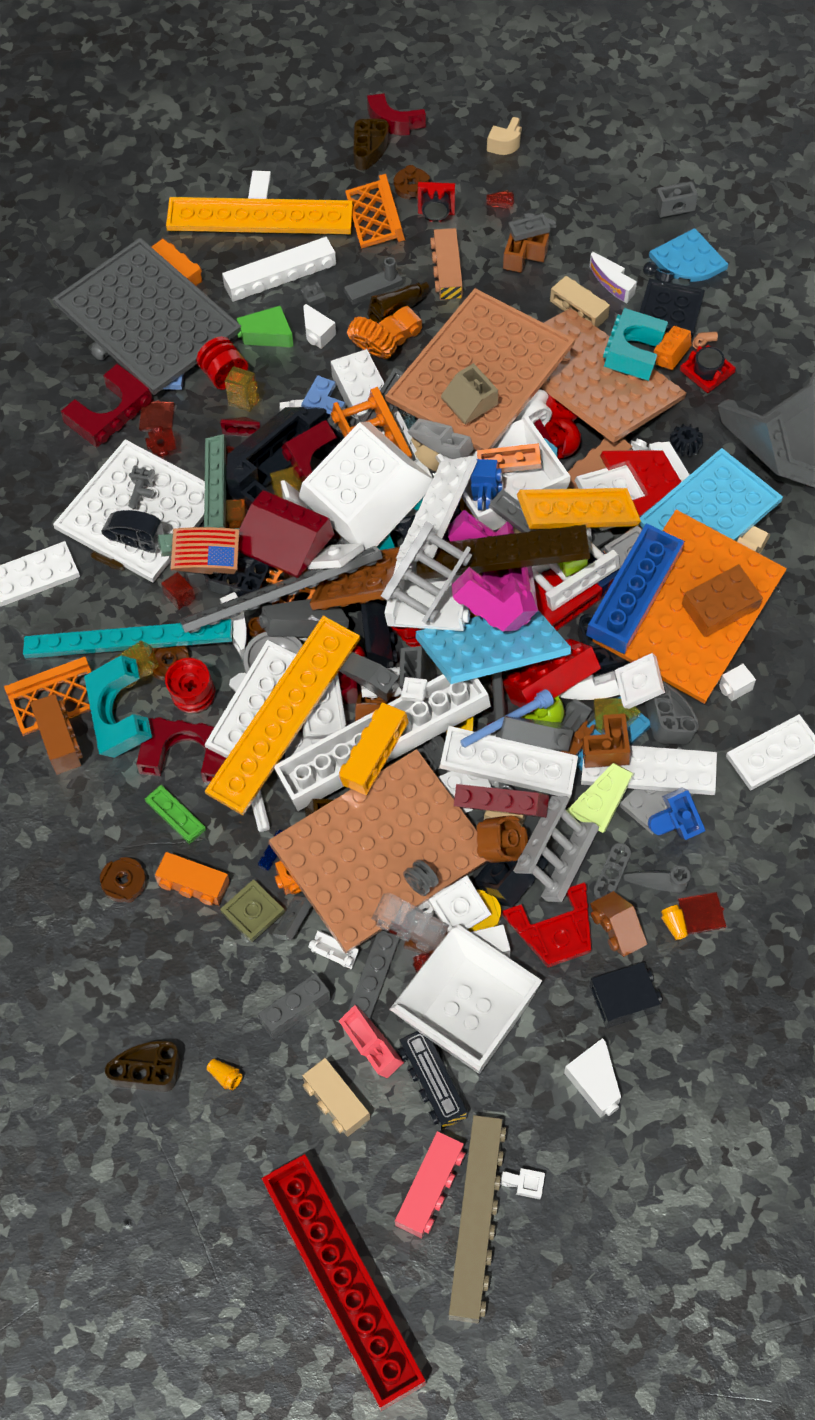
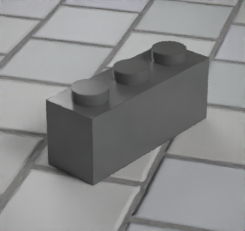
[258,973,330,1041]

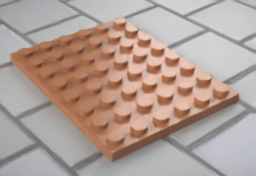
[385,288,575,450]
[540,308,687,443]
[268,749,488,954]

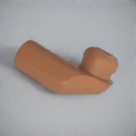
[692,332,718,349]

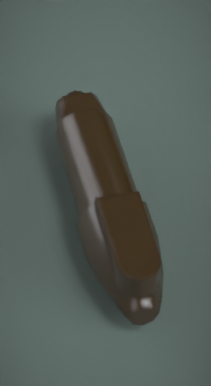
[90,552,126,571]

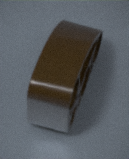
[353,119,389,171]
[105,1041,180,1092]

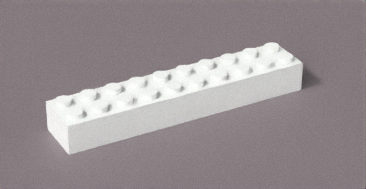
[331,349,433,518]
[274,674,491,811]

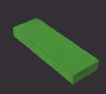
[145,785,206,844]

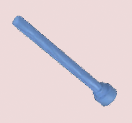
[460,689,554,748]

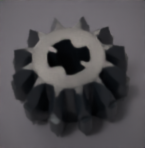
[669,424,703,458]

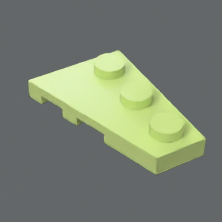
[566,763,634,833]

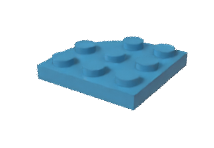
[649,228,728,282]

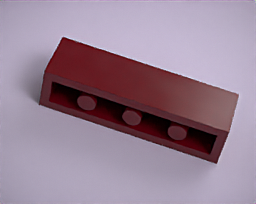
[453,784,549,818]

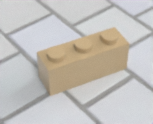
[550,276,610,328]
[302,1058,370,1137]

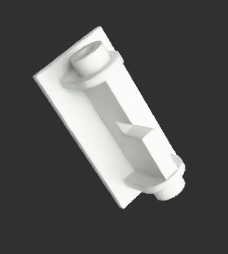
[309,930,359,969]

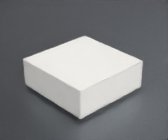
[401,677,428,703]

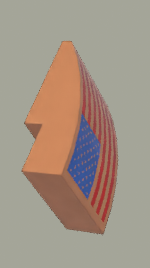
[170,527,239,574]

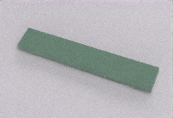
[204,434,226,528]

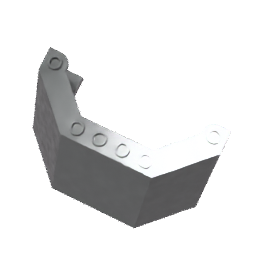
[718,369,815,488]

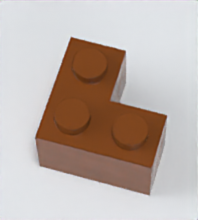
[503,233,549,272]
[582,713,630,768]
[590,891,647,957]

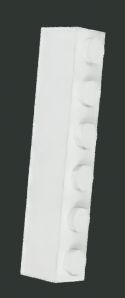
[222,237,336,302]

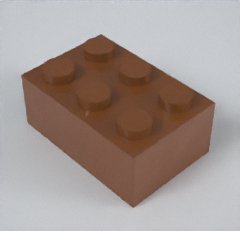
[682,564,763,637]
[30,694,83,775]

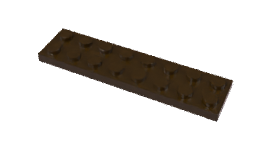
[416,525,590,579]

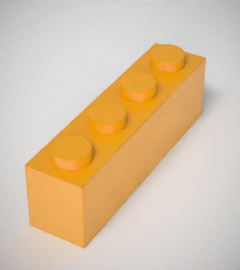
[339,702,409,795]

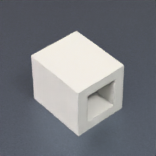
[719,664,756,701]

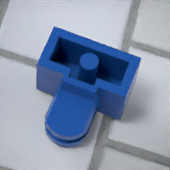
[470,459,503,510]
[648,787,706,840]

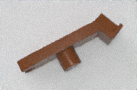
[561,721,595,756]

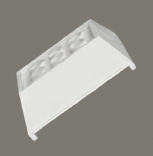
[435,416,570,531]
[299,422,433,550]
[390,924,542,1074]

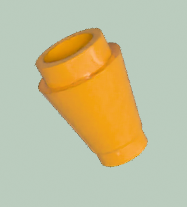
[661,905,688,941]
[207,1058,242,1090]

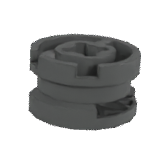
[403,860,439,896]

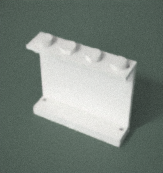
[385,545,470,631]

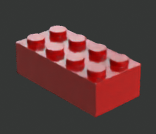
[503,639,601,712]

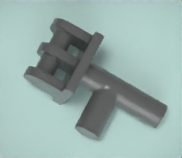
[128,465,155,509]

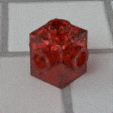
[145,426,176,456]

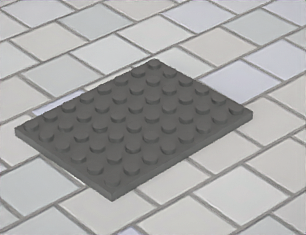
[52,238,241,395]

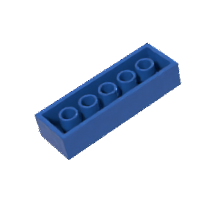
[586,523,684,654]

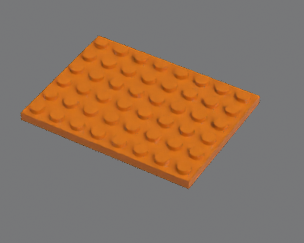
[592,509,787,704]

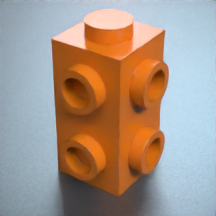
[654,326,692,370]

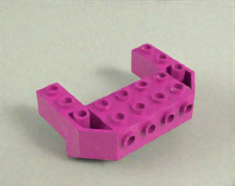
[448,510,538,631]

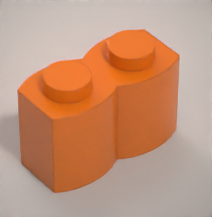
[379,306,422,346]

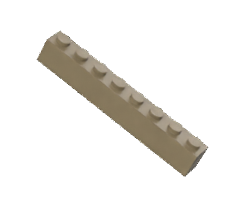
[449,1115,506,1324]

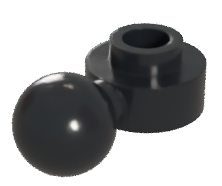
[643,262,675,282]

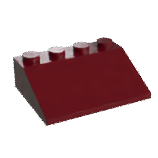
[238,490,334,578]

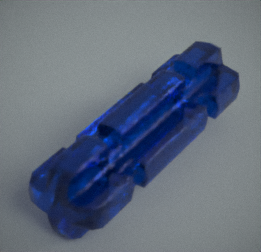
[258,829,283,871]

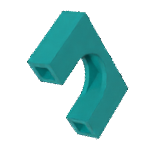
[602,308,668,381]
[84,655,152,758]

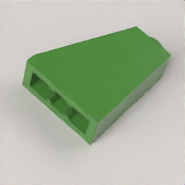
[237,306,293,347]

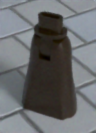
[367,282,429,324]

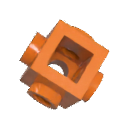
[274,861,301,895]

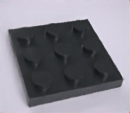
[639,278,705,338]

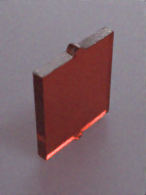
[139,400,175,433]
[678,892,726,935]

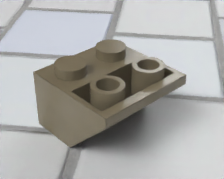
[441,363,498,425]

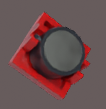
[418,182,455,222]
[680,345,736,393]

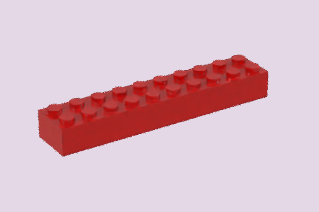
[261,1154,426,1411]

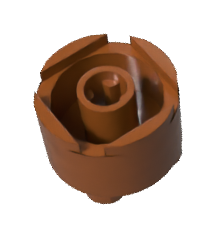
[477,815,528,863]

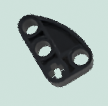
[101,510,164,553]
[204,557,271,597]
[578,614,628,676]

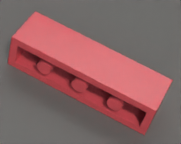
[395,1131,466,1239]

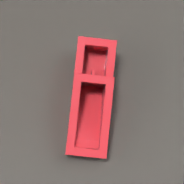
[339,1005,404,1078]

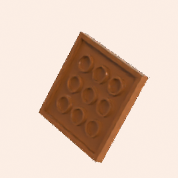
[310,547,400,610]

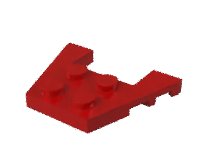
[600,450,682,518]
[502,882,591,968]

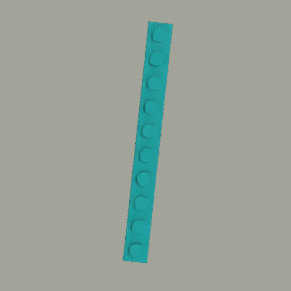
[23,619,233,659]

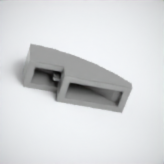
[408,418,474,459]

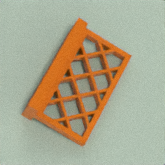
[345,174,405,249]
[4,657,91,736]

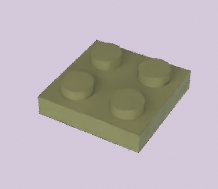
[220,879,285,943]

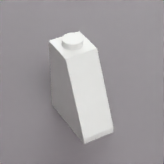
[564,1038,621,1118]

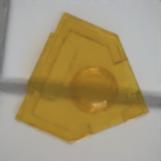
[594,698,641,734]

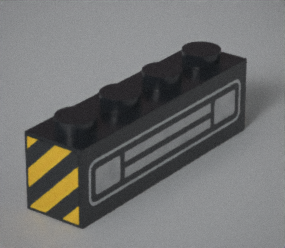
[397,1031,467,1130]

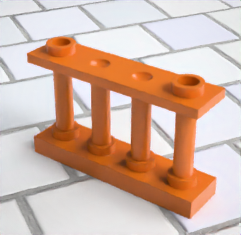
[331,387,412,459]

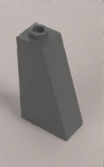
[259,599,349,637]

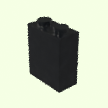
[589,962,662,1029]

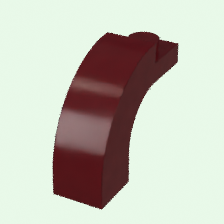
[367,93,426,135]

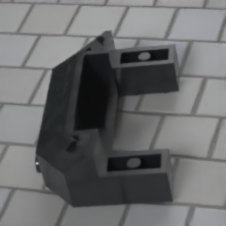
[227,407,344,510]

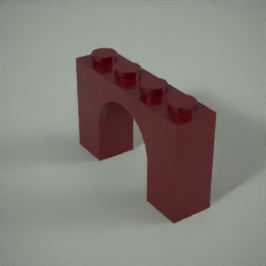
[61,364,153,448]
[281,420,336,482]
[136,717,226,783]

